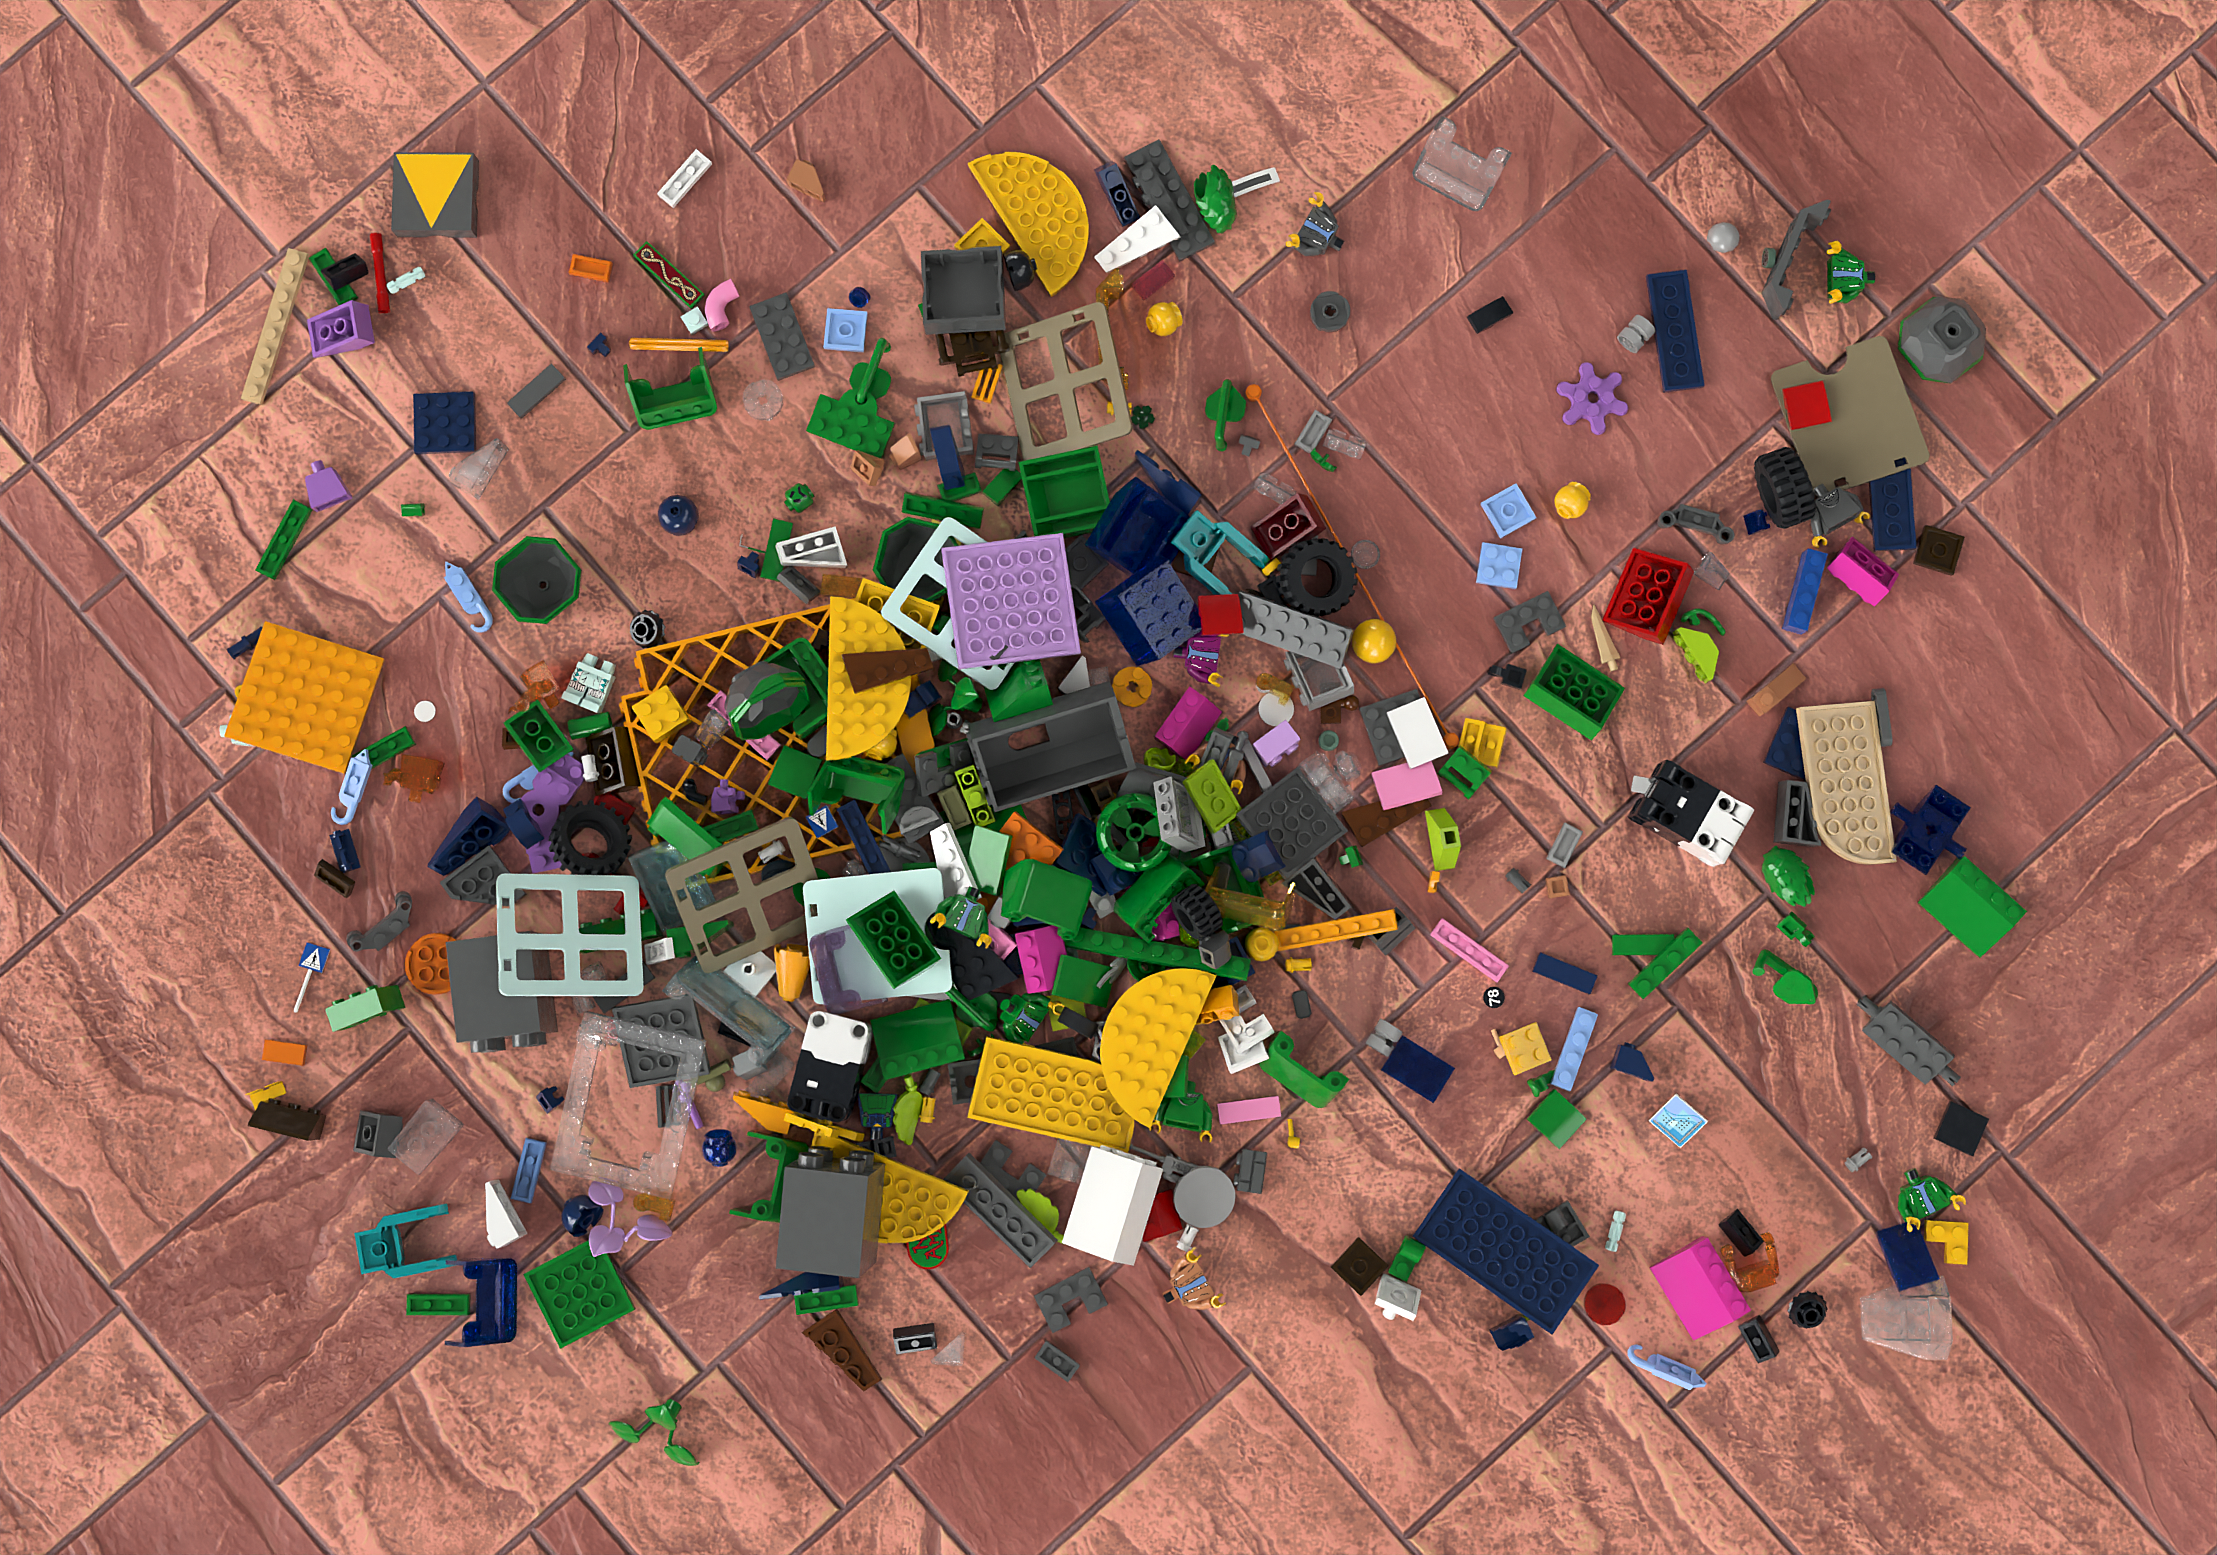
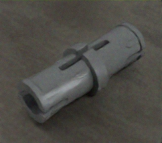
[878,834,920,863]

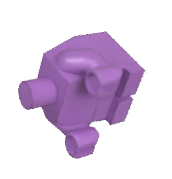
[711,779,745,815]

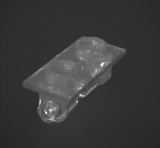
[1323,428,1367,459]
[1253,472,1296,504]

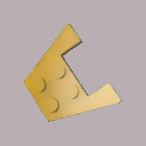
[784,1112,865,1142]

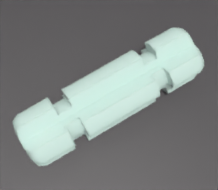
[386,267,425,294]
[1605,1211,1626,1252]

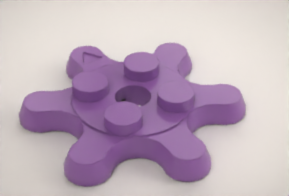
[1556,362,1628,435]

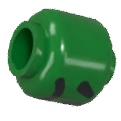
[784,483,815,513]

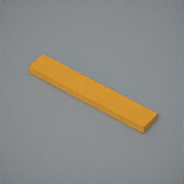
[1274,909,1398,951]

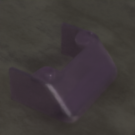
[809,925,888,1015]

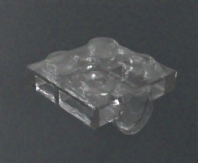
[1047,1138,1098,1184]

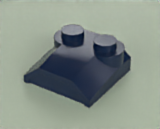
[1232,830,1286,882]
[1090,845,1143,896]

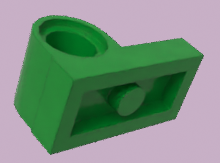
[1387,1235,1426,1282]

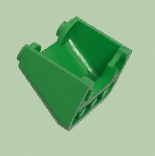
[1114,852,1205,944]
[1001,859,1092,940]
[1259,1031,1349,1108]

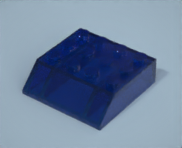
[1085,477,1190,590]
[1095,555,1202,666]

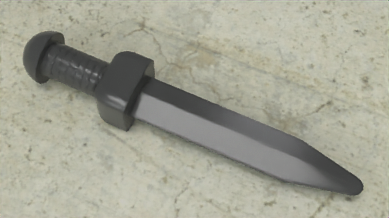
[1223,731,1249,787]

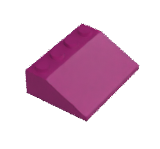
[1650,1236,1751,1340]

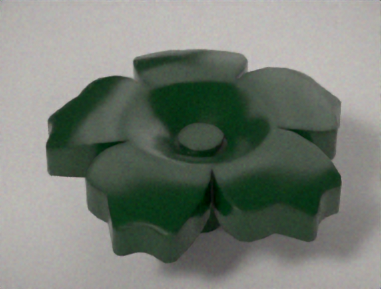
[1131,405,1155,429]

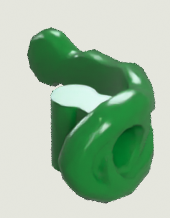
[1681,608,1726,636]
[1527,1070,1555,1097]

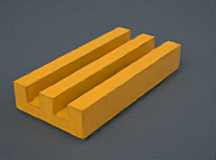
[971,359,1003,404]

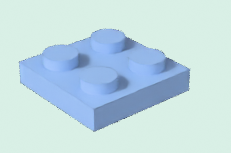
[823,308,868,352]
[1481,484,1536,539]
[1476,542,1522,589]

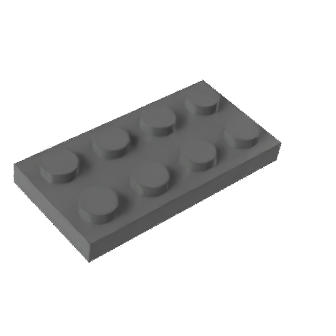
[749,292,815,381]
[886,753,945,844]

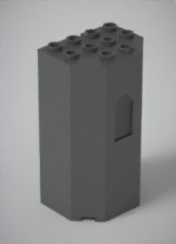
[966,681,1136,812]

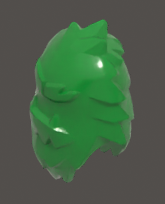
[1194,165,1237,234]
[1762,846,1815,907]

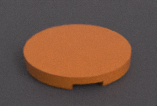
[405,933,457,995]

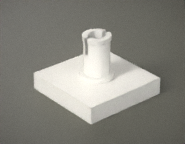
[722,951,776,999]
[1218,1034,1269,1074]
[1375,1273,1422,1321]

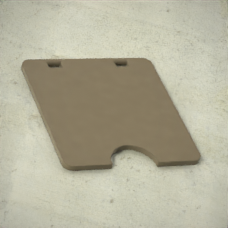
[1771,336,1930,498]

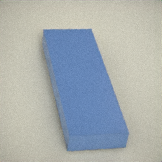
[510,1138,547,1203]

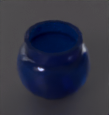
[701,1129,737,1167]

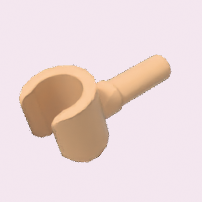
[1491,1029,1506,1059]

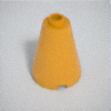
[774,944,810,1002]

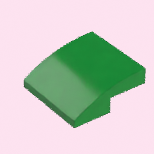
[768,745,822,799]
[1527,1089,1586,1149]

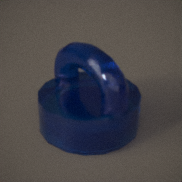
[849,287,871,308]

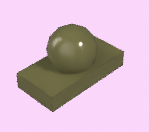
[937,784,973,831]
[690,1059,732,1092]

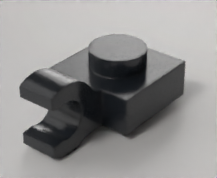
[1257,575,1287,606]
[1488,664,1527,690]

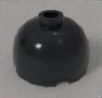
[1003,250,1038,291]

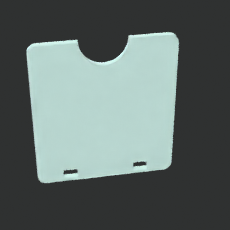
[803,868,953,1004]

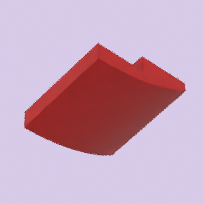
[1782,380,1832,430]
[1198,594,1244,636]

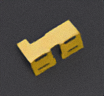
[245,1081,286,1110]

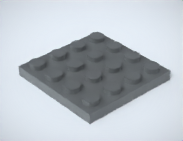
[1236,767,1348,880]
[612,993,711,1088]

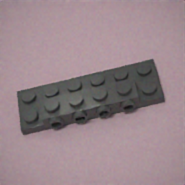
[1124,139,1215,262]

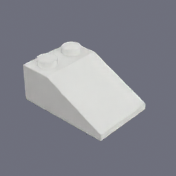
[485,1179,528,1249]

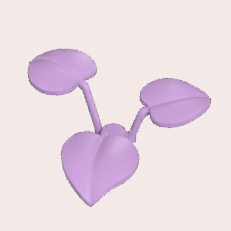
[588,1180,672,1257]

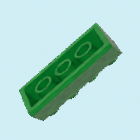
[579,909,663,954]

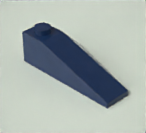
[759,1272,844,1300]

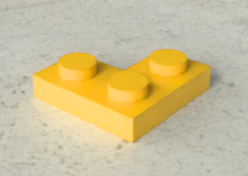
[1924,1220,1968,1265]

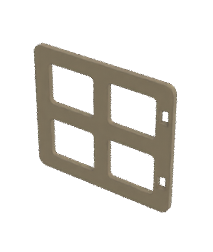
[998,302,1133,461]
[665,817,818,973]

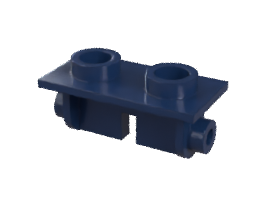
[329,829,361,873]

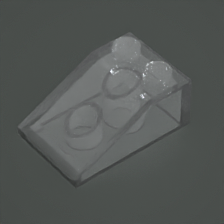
[448,438,509,500]
[387,1099,464,1175]

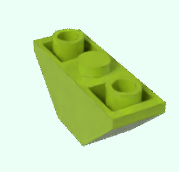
[1673,627,1719,683]
[955,764,995,826]
[1425,808,1461,871]

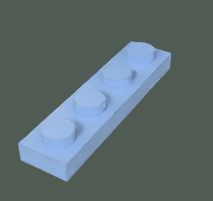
[1550,1007,1598,1091]

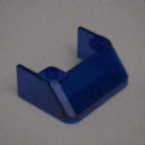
[445,1258,517,1347]

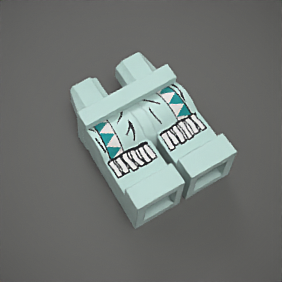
[561,653,616,714]

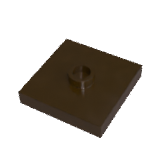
[1913,525,1965,576]
[1330,1237,1389,1296]

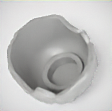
[1707,222,1740,253]

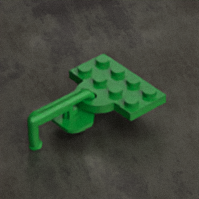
[806,338,896,459]

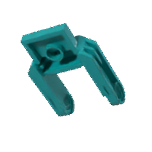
[1171,510,1270,595]
[354,1203,458,1278]

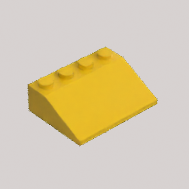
[855,578,940,650]

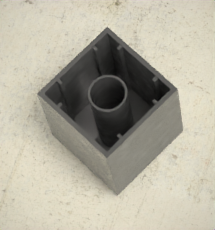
[446,931,558,1053]
[776,1146,885,1278]

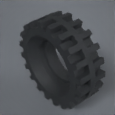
[548,800,632,875]

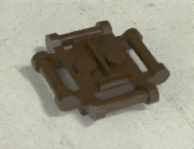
[935,330,1010,377]

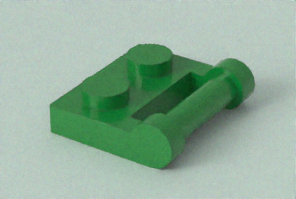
[1437,745,1492,800]

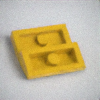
[1458,718,1507,768]

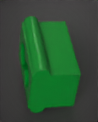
[401,503,425,517]

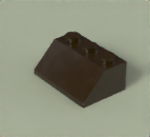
[585,727,641,796]
[248,1098,327,1141]

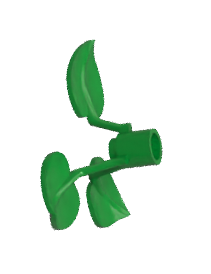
[928,659,982,737]
[608,1399,700,1466]

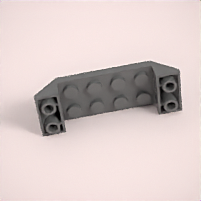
[1762,199,1831,320]

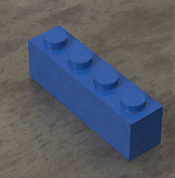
[1782,548,1828,634]

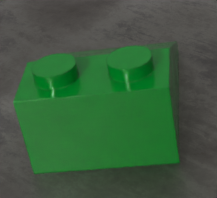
[503,699,574,773]
[666,920,734,959]

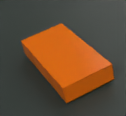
[568,254,613,283]
[262,1039,308,1066]

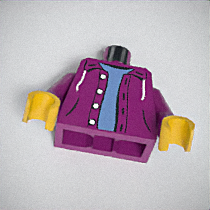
[1173,630,1229,687]

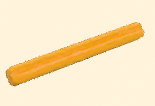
[629,338,729,352]

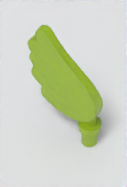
[893,1074,923,1145]
[1016,1188,1064,1244]

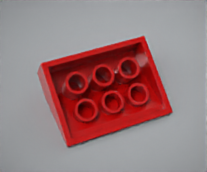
[1602,548,1694,645]

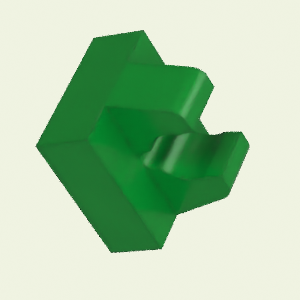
[1339,845,1363,868]

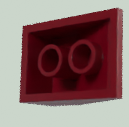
[1251,493,1326,560]

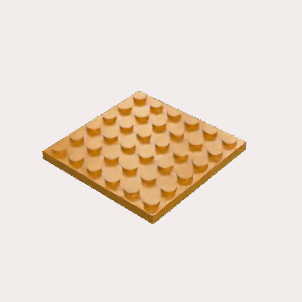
[224,621,385,774]

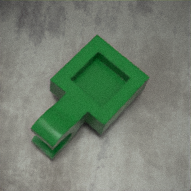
[1776,911,1815,947]

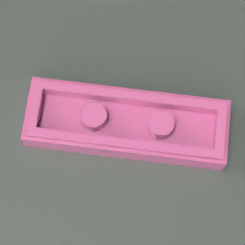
[1217,1096,1281,1124]

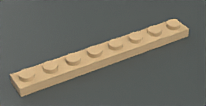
[241,248,310,405]

